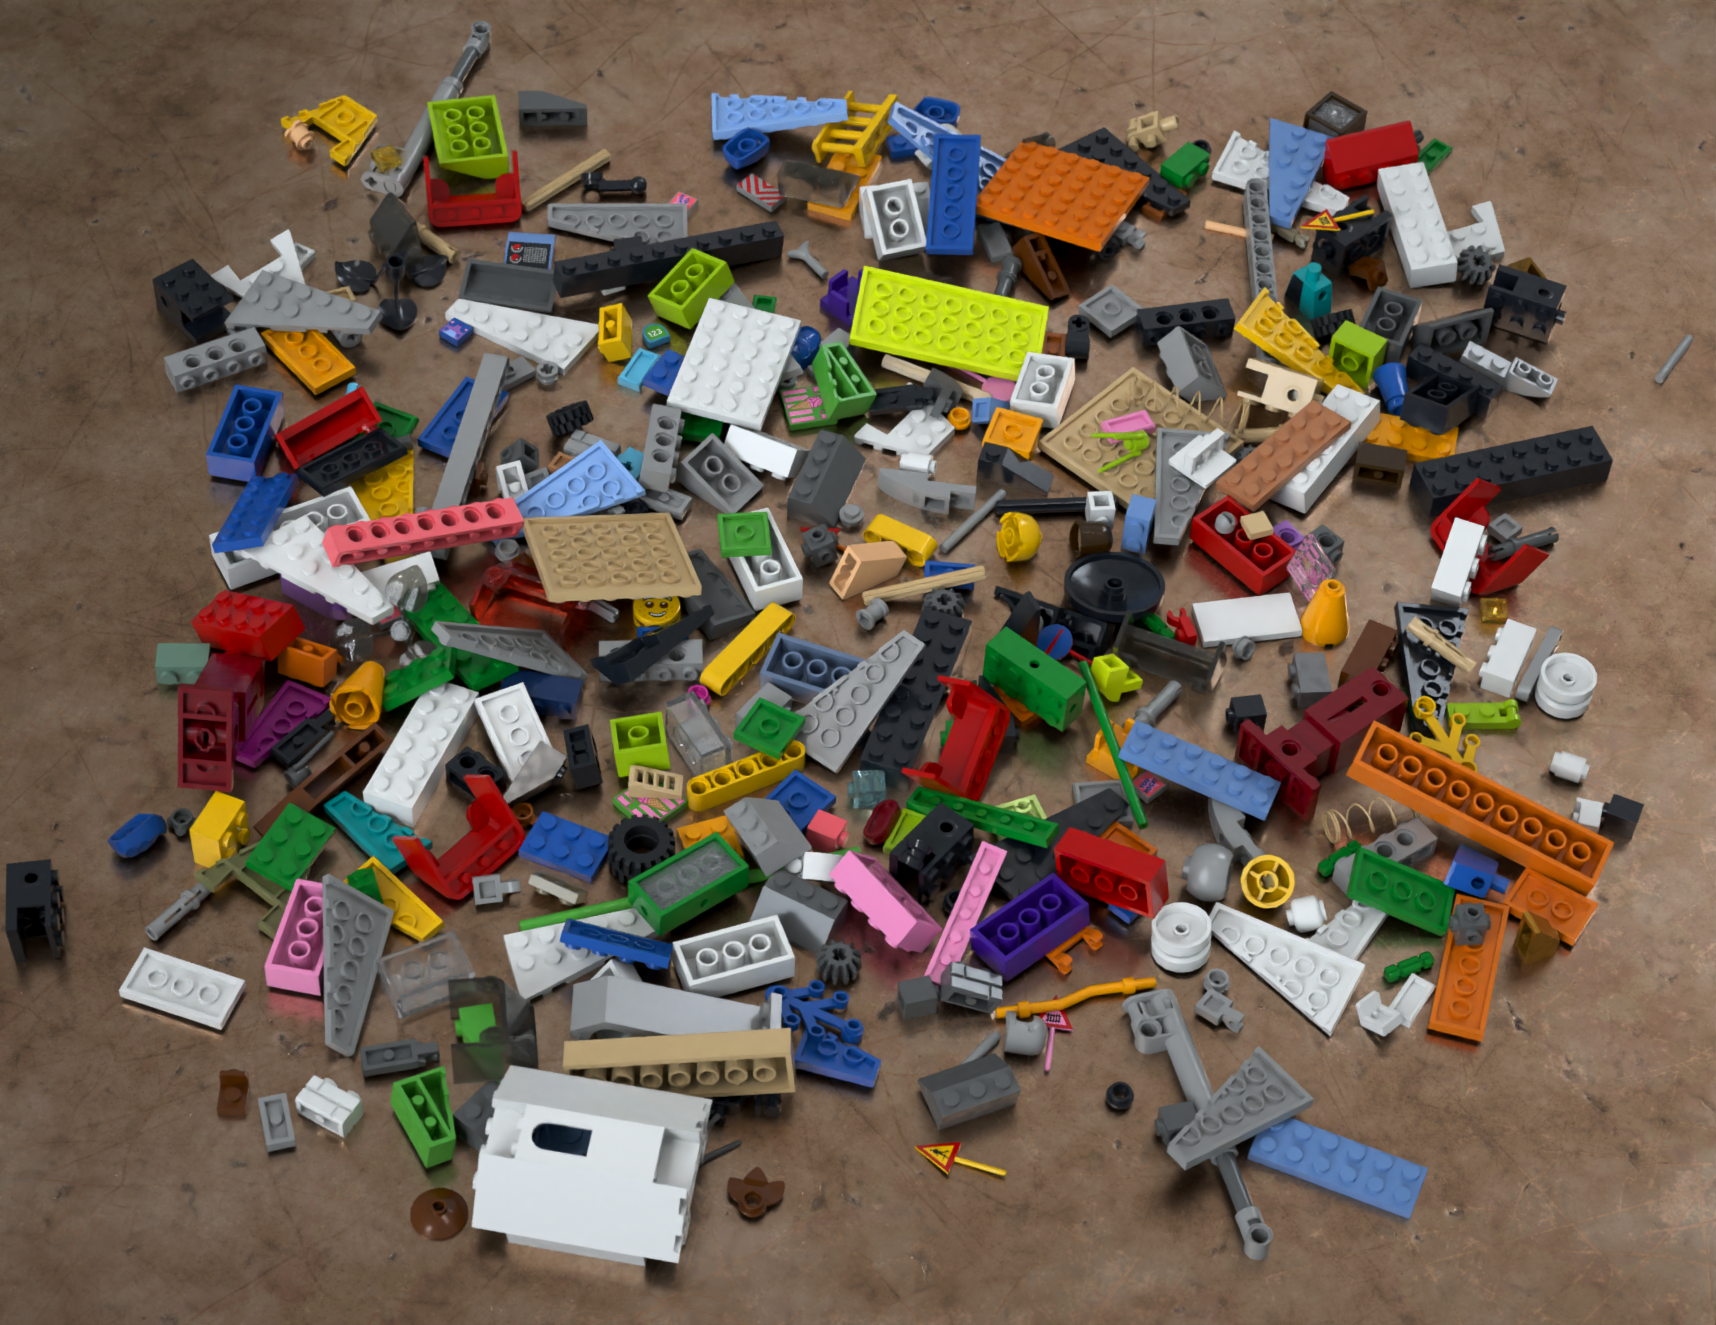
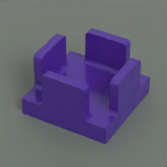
[820,269,863,328]

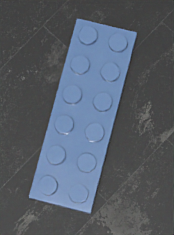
[1118,720,1281,821]
[1248,1118,1428,1219]

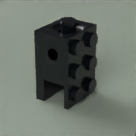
[1311,195,1393,279]
[152,258,233,346]
[1484,264,1567,343]
[889,802,974,906]
[5,859,65,963]

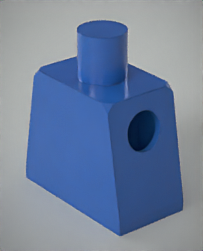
[1443,844,1510,898]

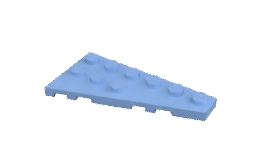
[712,93,848,140]
[491,440,646,546]

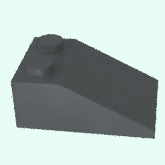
[453,1078,536,1152]

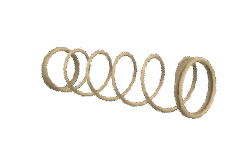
[1125,375,1250,433]
[1323,797,1420,844]

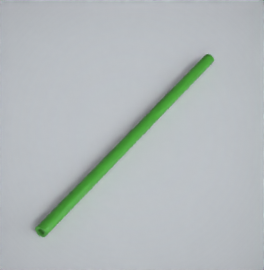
[519,846,861,932]

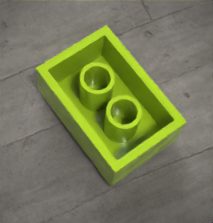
[648,248,735,330]

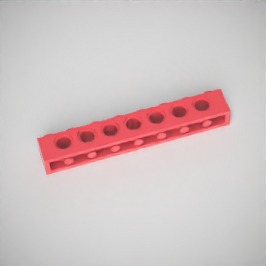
[322,497,524,567]

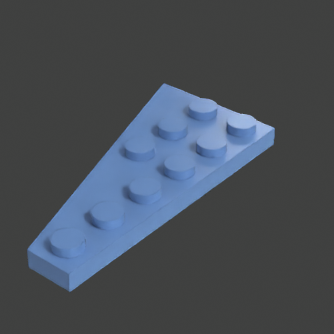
[887,102,1007,196]
[1268,118,1334,229]

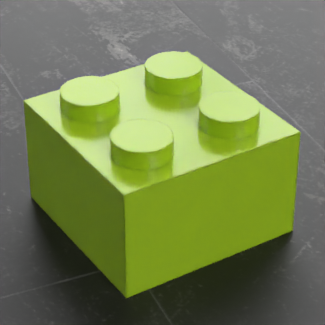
[1329,320,1388,390]
[610,711,671,777]

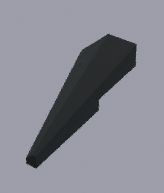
[994,586,1116,669]
[590,605,714,685]

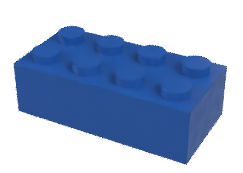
[206,384,285,482]

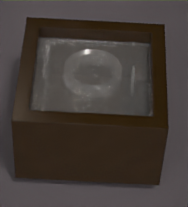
[1303,91,1368,138]

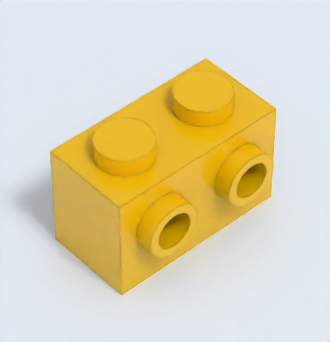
[598,303,632,362]

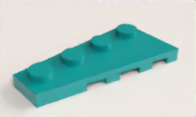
[323,791,433,874]

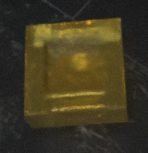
[371,144,402,172]
[1479,598,1508,624]

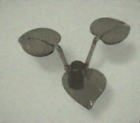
[329,565,438,669]

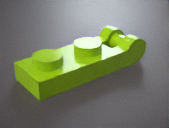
[1445,699,1522,729]

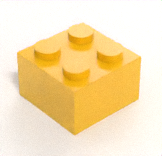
[189,791,251,868]

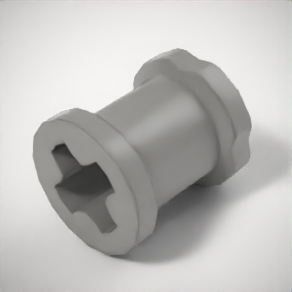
[855,597,889,630]

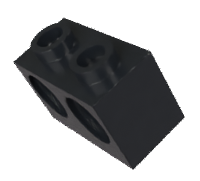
[563,724,603,789]
[445,746,507,801]

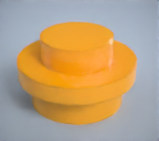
[947,407,971,430]

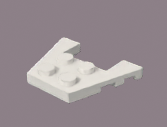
[1447,201,1505,266]
[210,230,306,298]
[853,382,955,456]

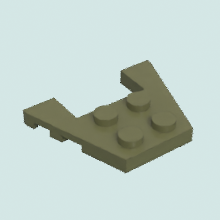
[195,841,311,940]

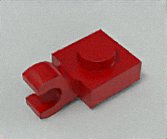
[1166,608,1197,653]

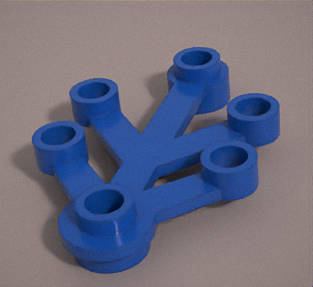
[765,980,864,1044]

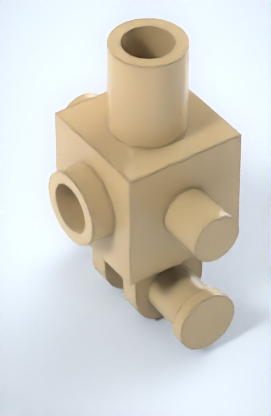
[1126,111,1181,152]

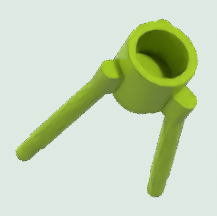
[1091,430,1149,473]

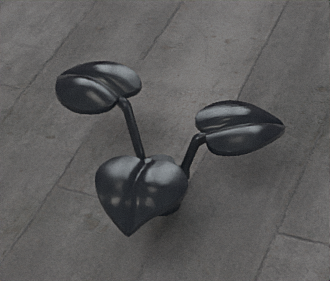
[335,254,447,330]

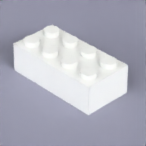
[729,507,803,611]
[673,915,795,998]

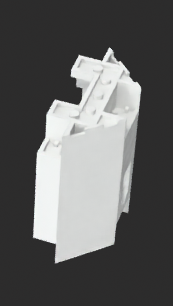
[472,1065,712,1266]

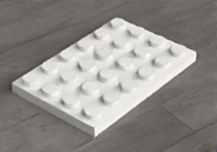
[667,298,801,431]

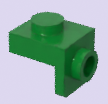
[347,867,384,904]

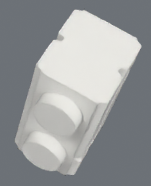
[295,1076,364,1138]

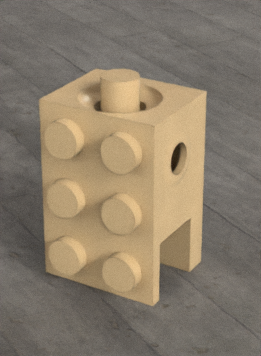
[1237,358,1325,417]

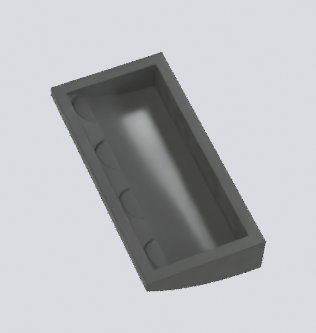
[458,259,558,313]
[677,548,756,640]

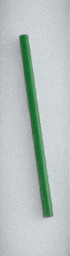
[1078,661,1149,829]

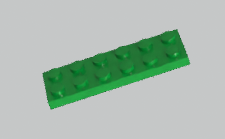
[397,583,519,692]

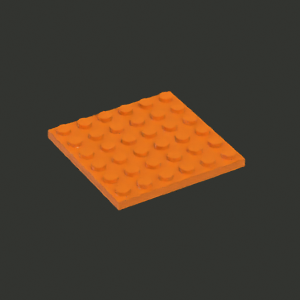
[976,139,1150,252]

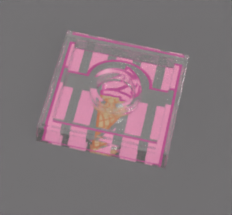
[1286,534,1337,602]

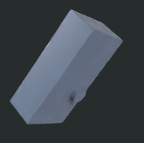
[759,632,866,704]

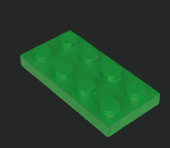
[1346,847,1455,937]

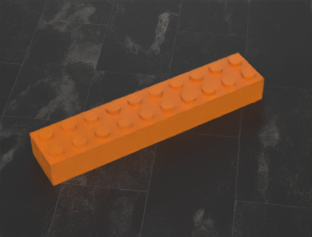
[1346,720,1614,897]

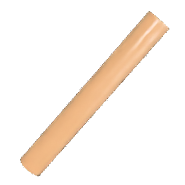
[1205,220,1274,242]

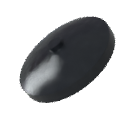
[1064,552,1165,623]

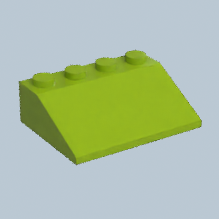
[427,95,509,179]

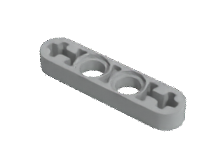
[1515,626,1564,702]

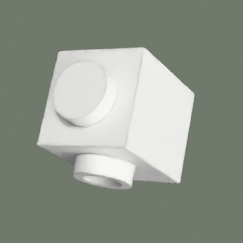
[1085,491,1116,529]

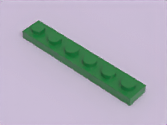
[906,786,1060,848]

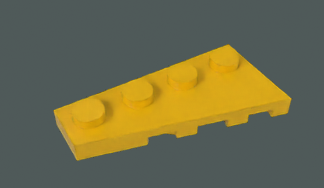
[343,856,445,944]

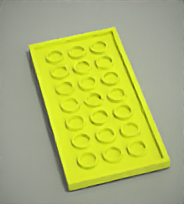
[848,266,1049,382]

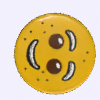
[633,596,680,627]

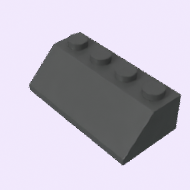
[787,429,866,528]

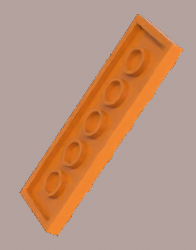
[1428,894,1510,1042]

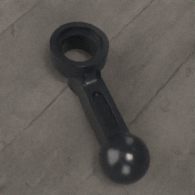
[581,172,648,195]

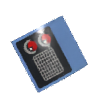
[504,232,556,270]

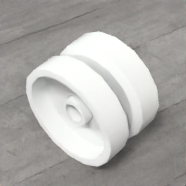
[1535,652,1597,719]
[1151,902,1211,972]

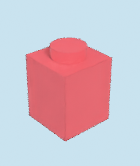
[806,809,849,853]

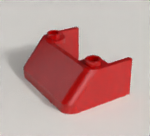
[423,149,522,227]
[274,386,383,470]
[1431,478,1549,595]
[901,675,1010,802]
[392,774,525,900]

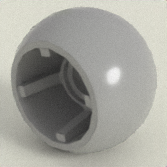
[1182,843,1234,902]

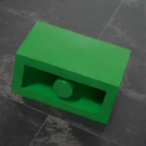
[1160,141,1210,191]

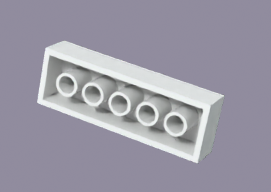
[1377,162,1457,288]
[1269,384,1380,514]
[209,486,370,590]
[363,682,479,828]

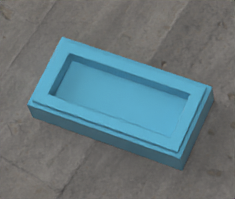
[618,348,661,392]

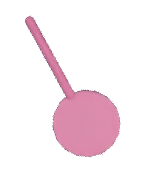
[957,368,1016,402]

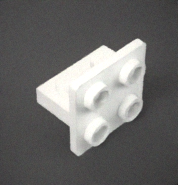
[1169,428,1236,488]

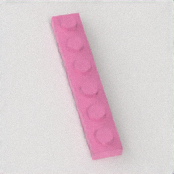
[924,841,1007,989]

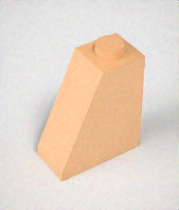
[829,541,907,600]

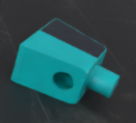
[1285,262,1332,320]

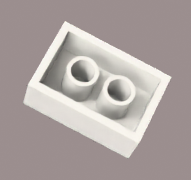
[862,179,926,261]
[1431,517,1488,608]

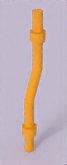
[995,977,1156,1019]

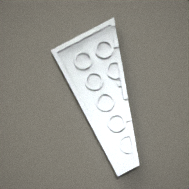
[1212,130,1349,216]
[445,299,599,375]
[241,515,394,625]
[1209,902,1365,1037]
[503,908,659,1007]

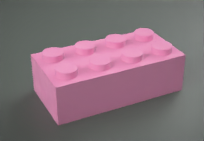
[829,850,942,953]
[264,879,324,996]

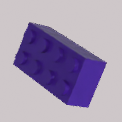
[970,872,1090,982]

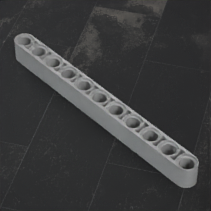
[1243,178,1280,375]
[420,353,510,560]

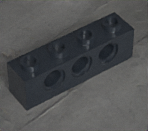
[1135,298,1236,346]

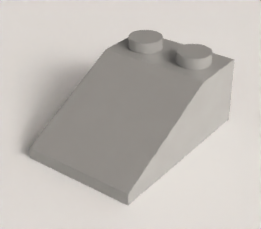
[675,433,764,514]

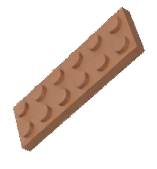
[1216,400,1351,512]

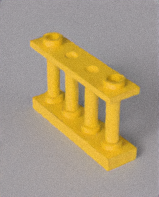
[812,91,899,167]

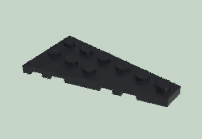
[1058,127,1191,216]
[1394,602,1469,737]

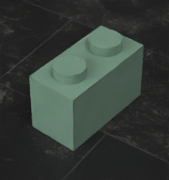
[155,643,212,685]

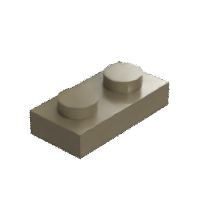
[528,871,588,906]

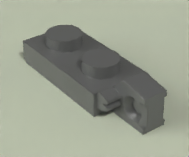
[359,1038,440,1077]

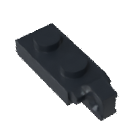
[869,384,937,416]
[270,710,336,769]

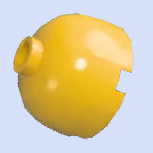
[996,512,1043,562]
[1241,855,1295,909]

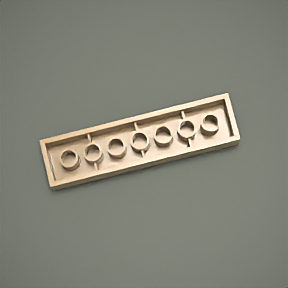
[563,1028,796,1098]

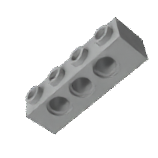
[164,327,267,393]
[639,404,685,492]
[599,639,703,682]
[1332,817,1438,902]

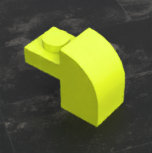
[1090,653,1143,702]

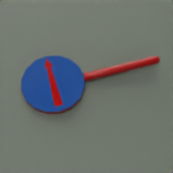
[1037,624,1093,666]

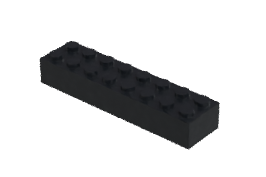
[1410,426,1613,518]
[859,608,973,793]

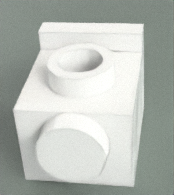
[1571,797,1603,833]

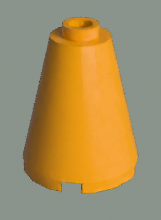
[1300,579,1350,647]
[329,661,385,730]

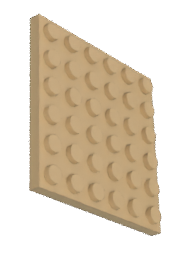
[1038,367,1244,509]
[522,512,702,603]

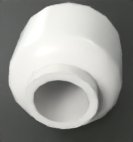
[1286,895,1327,933]

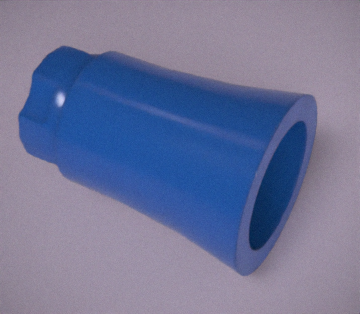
[1373,362,1409,416]

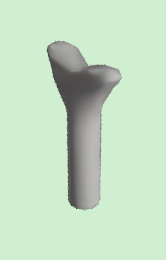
[787,240,829,279]

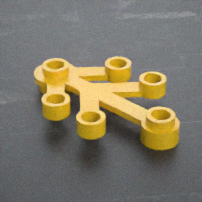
[1408,696,1480,773]

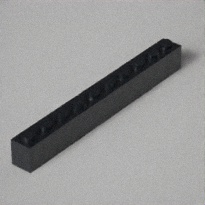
[553,220,784,298]

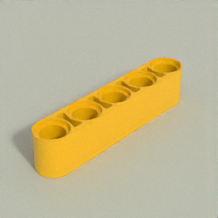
[699,602,796,696]
[687,740,805,812]

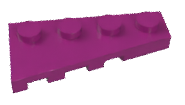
[236,680,331,768]

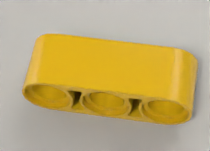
[863,514,938,567]

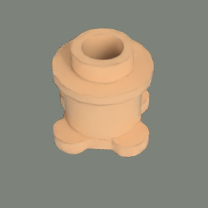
[284,119,316,150]

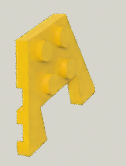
[281,95,378,166]

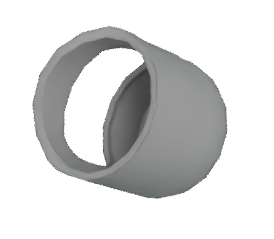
[1005,1010,1048,1056]

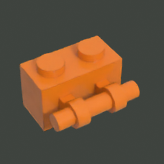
[278,637,346,687]

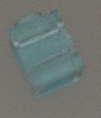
[847,770,886,808]

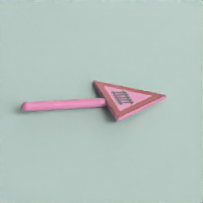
[1038,995,1073,1071]

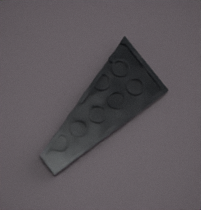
[966,788,1130,900]

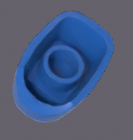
[913,97,961,128]
[723,127,770,169]
[791,326,822,370]
[107,813,167,858]

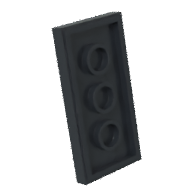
[296,427,408,497]

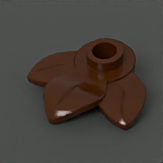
[727,1167,785,1217]

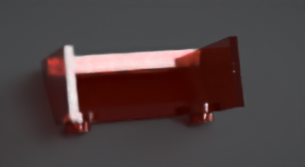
[469,561,592,654]

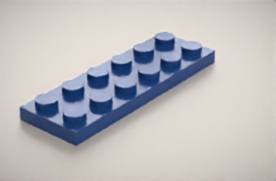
[926,134,981,255]
[212,472,299,553]

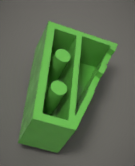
[812,341,877,421]
[390,1066,456,1168]

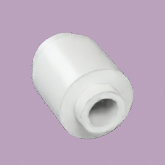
[899,451,937,479]
[1549,751,1590,783]

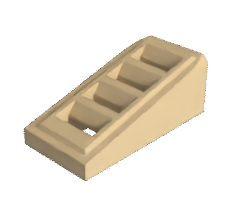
[628,765,683,800]

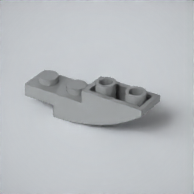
[1459,341,1558,397]
[878,468,977,514]
[1208,797,1265,866]

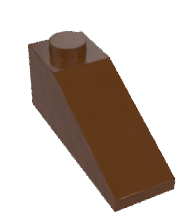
[1011,233,1071,300]

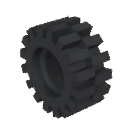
[1310,309,1356,339]
[546,400,594,436]

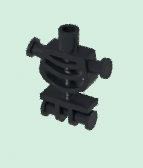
[704,1093,782,1126]

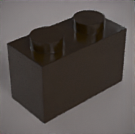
[1352,442,1407,487]

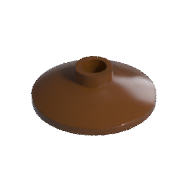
[410,1188,468,1240]

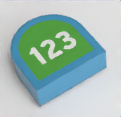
[642,323,670,349]

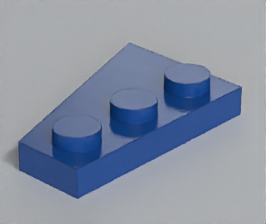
[794,1028,881,1088]

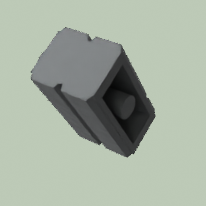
[940,962,1002,1014]

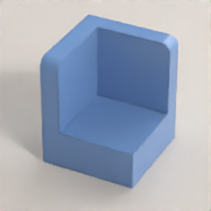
[971,397,1010,424]

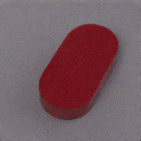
[863,799,901,845]

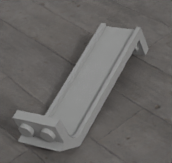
[570,975,782,1041]

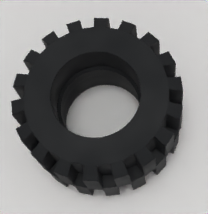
[608,814,675,883]

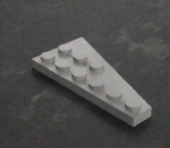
[322,874,394,1057]
[1167,1046,1314,1170]

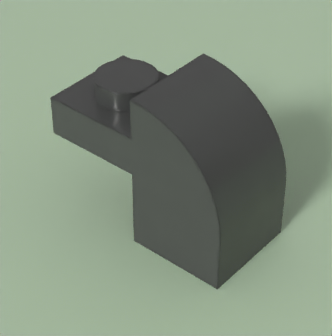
[923,368,963,419]

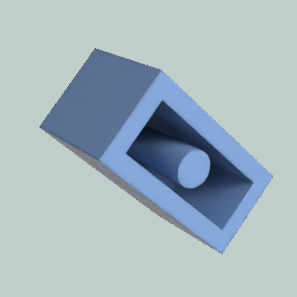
[1121,494,1157,554]

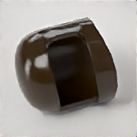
[1069,521,1113,558]

